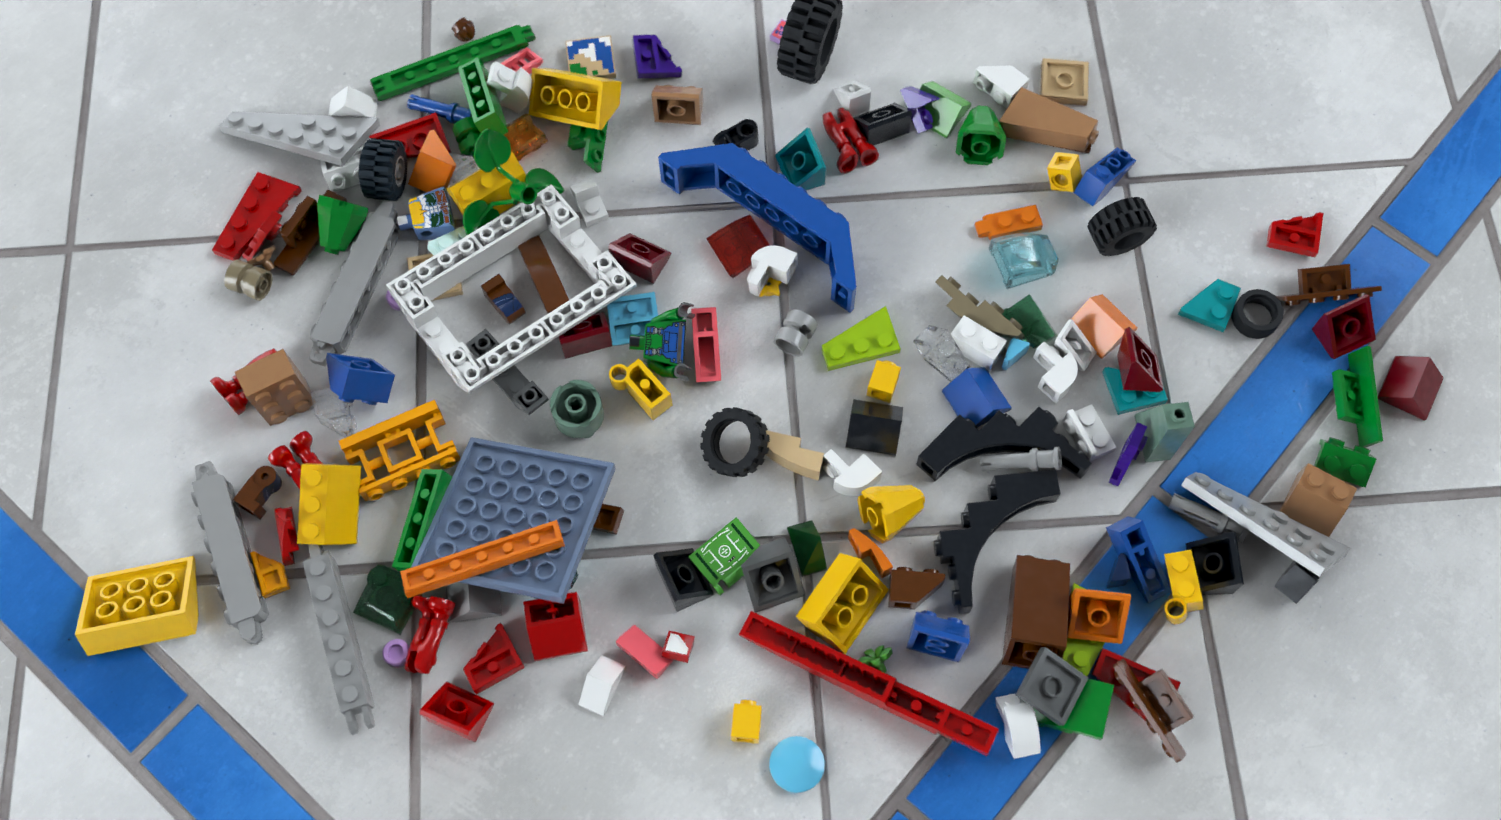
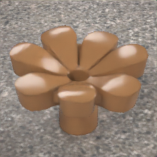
[247,245,276,271]

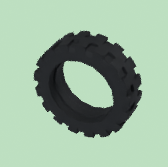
[700,407,770,477]

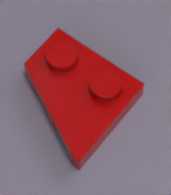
[242,210,283,261]
[1266,212,1324,258]
[463,623,525,695]

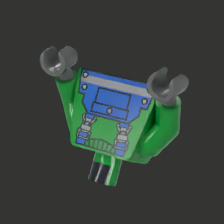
[629,302,695,381]

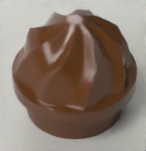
[452,17,475,42]

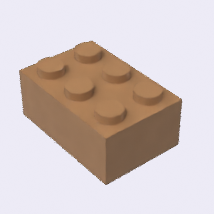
[235,349,317,426]

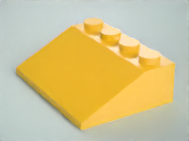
[75,556,199,656]

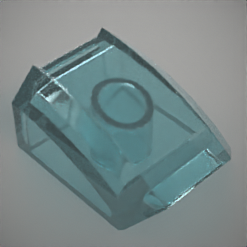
[989,232,1059,289]

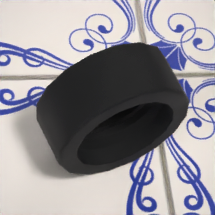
[1231,289,1284,339]

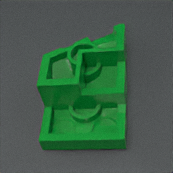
[1033,679,1114,740]

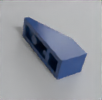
[1106,516,1172,603]

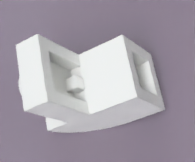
[487,61,532,114]
[747,245,798,297]
[1033,342,1078,404]
[823,449,882,496]
[996,693,1041,759]

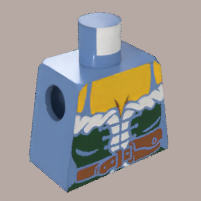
[397,186,456,240]

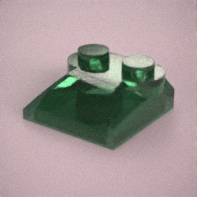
[353,564,423,635]

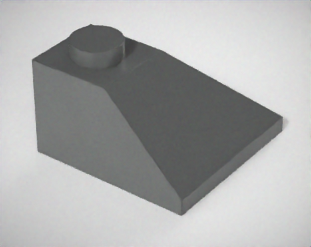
[741,537,805,613]

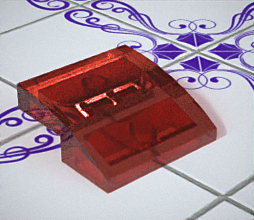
[706,215,771,278]

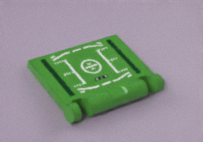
[688,517,760,595]

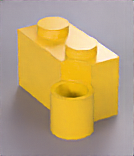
[609,358,673,420]
[1164,550,1204,624]

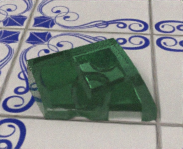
[1002,294,1058,349]

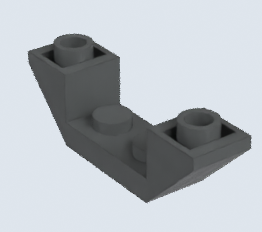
[466,329,549,415]

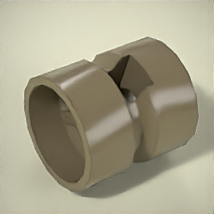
[224,259,273,301]

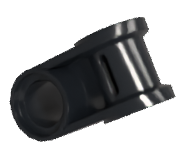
[713,119,759,151]

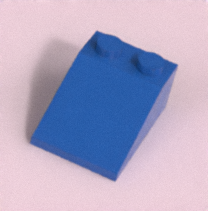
[907,610,970,663]

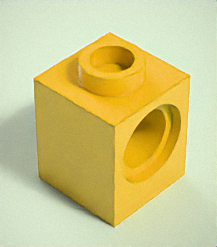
[1047,152,1082,192]
[866,360,901,403]
[731,700,762,744]

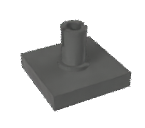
[1016,647,1088,726]

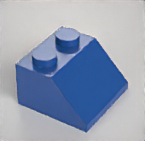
[326,353,395,405]

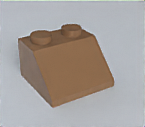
[651,85,703,125]
[1280,463,1357,537]

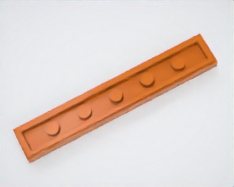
[400,520,565,598]

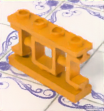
[339,399,461,501]

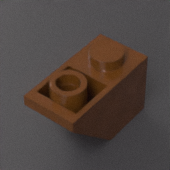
[888,567,945,609]

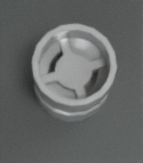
[774,309,818,357]

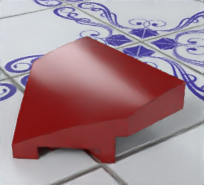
[274,506,299,566]

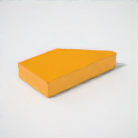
[250,551,291,598]

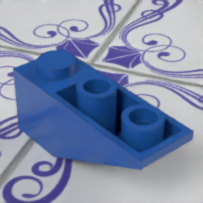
[1074,147,1136,207]

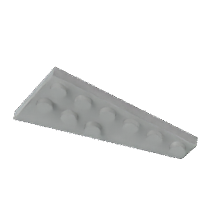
[220,112,380,166]
[1181,472,1350,577]

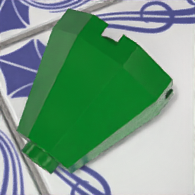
[955,105,1006,166]
[317,195,369,255]

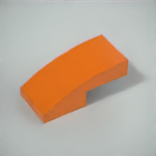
[848,528,893,578]

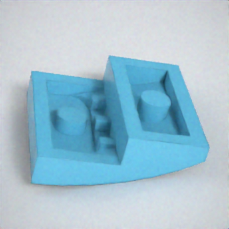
[607,292,658,346]

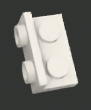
[320,146,364,192]
[1063,404,1117,462]

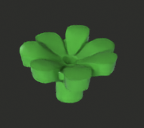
[858,645,893,673]

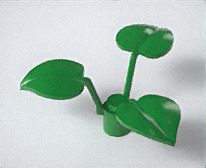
[463,128,564,236]

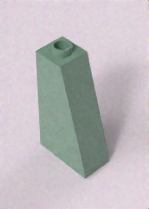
[1134,402,1195,463]

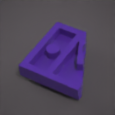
[632,35,682,79]
[1108,422,1148,487]

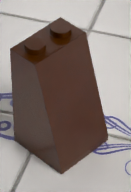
[1002,555,1070,669]

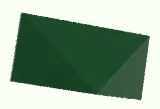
[787,520,827,577]

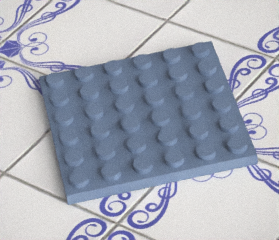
[411,437,616,604]

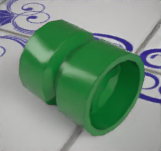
[452,117,481,162]

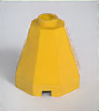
[857,485,925,544]

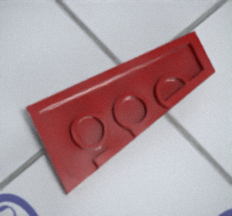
[212,171,302,261]

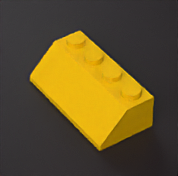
[528,68,622,130]

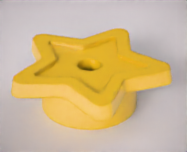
[759,277,782,297]

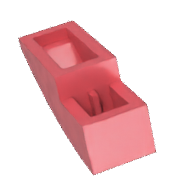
[691,307,721,383]

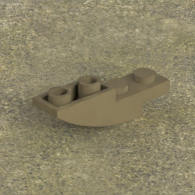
[935,275,1024,340]

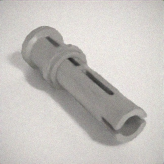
[980,447,1062,471]
[1168,493,1249,543]

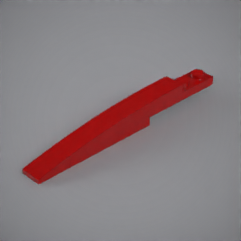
[739,611,999,756]

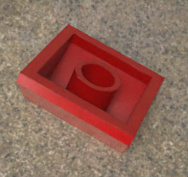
[419,681,494,743]

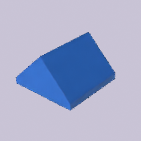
[942,367,1012,427]

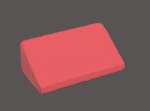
[615,624,673,679]

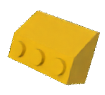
[446,151,526,216]
[297,463,361,545]
[795,553,889,654]

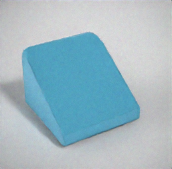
[1002,338,1030,370]

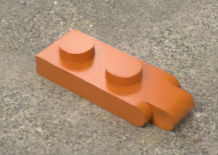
[974,205,1043,240]

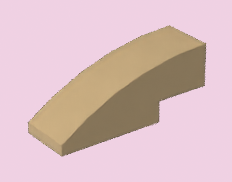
[750,430,824,481]

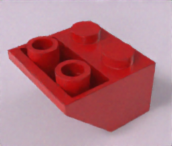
[523,592,588,661]

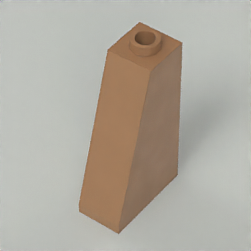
[999,87,1099,152]

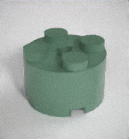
[550,380,604,438]

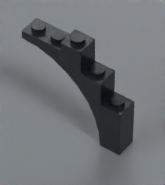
[916,407,1092,481]
[933,469,1061,614]

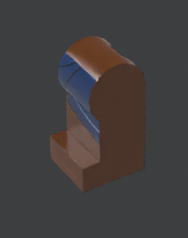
[481,274,526,324]
[233,466,282,520]

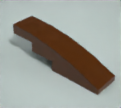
[518,235,569,314]

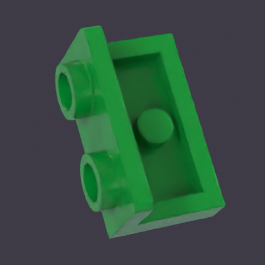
[1314,437,1377,488]

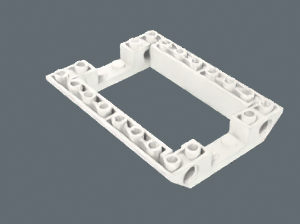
[386,184,637,394]

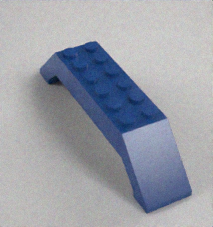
[658,143,857,313]

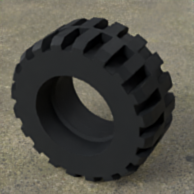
[777,0,843,84]

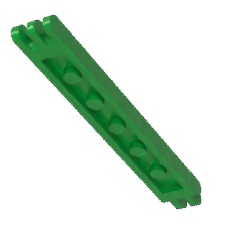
[370,25,536,101]

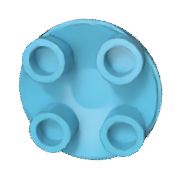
[769,736,825,793]

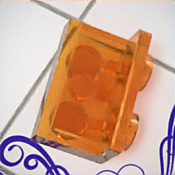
[504,113,548,162]

